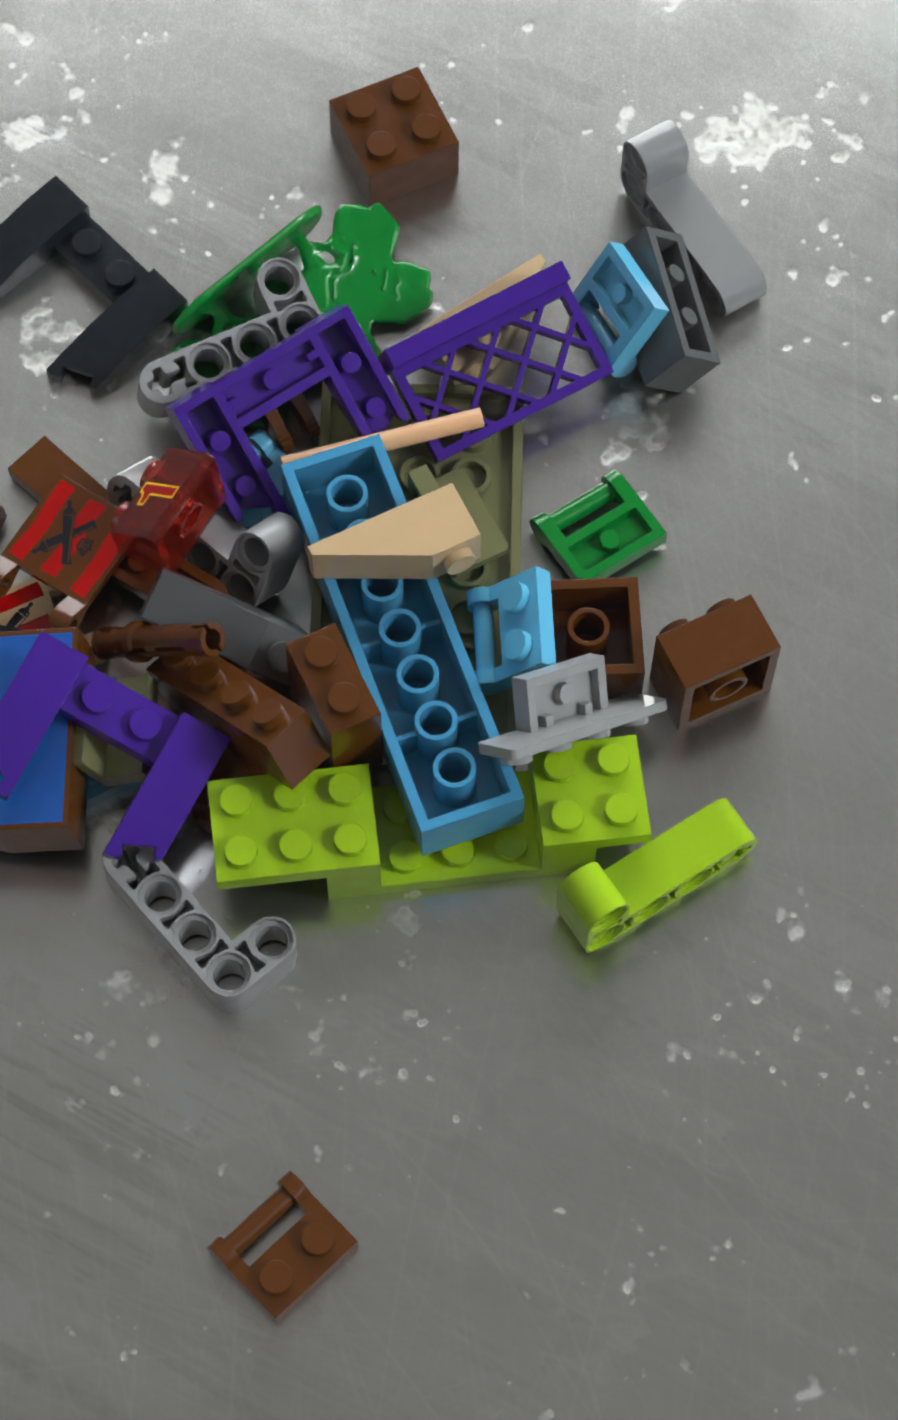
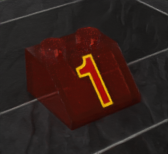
[110,447,227,574]

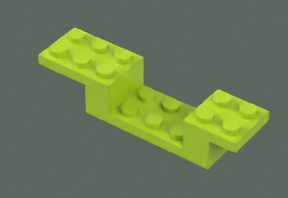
[207,734,652,900]

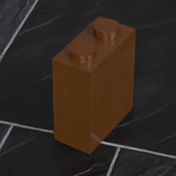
[285,623,383,769]

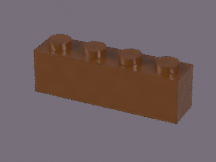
[146,656,331,790]

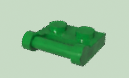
[529,469,667,579]

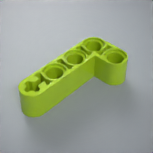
[555,798,758,953]

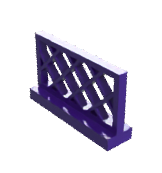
[377,260,614,464]

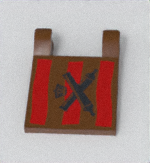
[0,473,146,628]

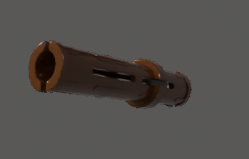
[91,621,226,663]

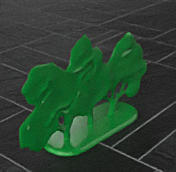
[170,202,433,430]

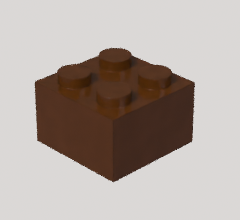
[329,67,459,206]
[551,577,645,699]
[649,594,781,730]

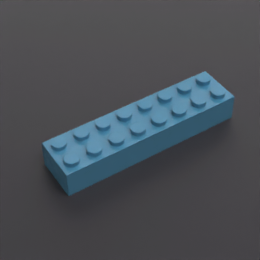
[281,434,525,856]

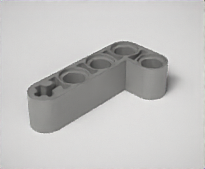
[620,120,767,317]
[137,257,321,418]
[107,456,304,607]
[102,840,298,1014]

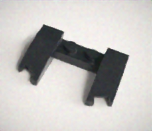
[0,176,188,395]

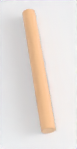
[280,407,484,465]

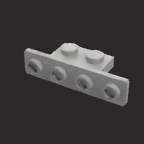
[478,653,667,766]

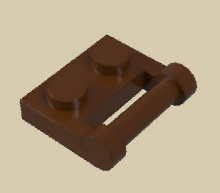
[207,1171,358,1323]

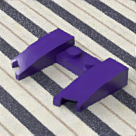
[164,304,410,522]
[0,630,231,862]

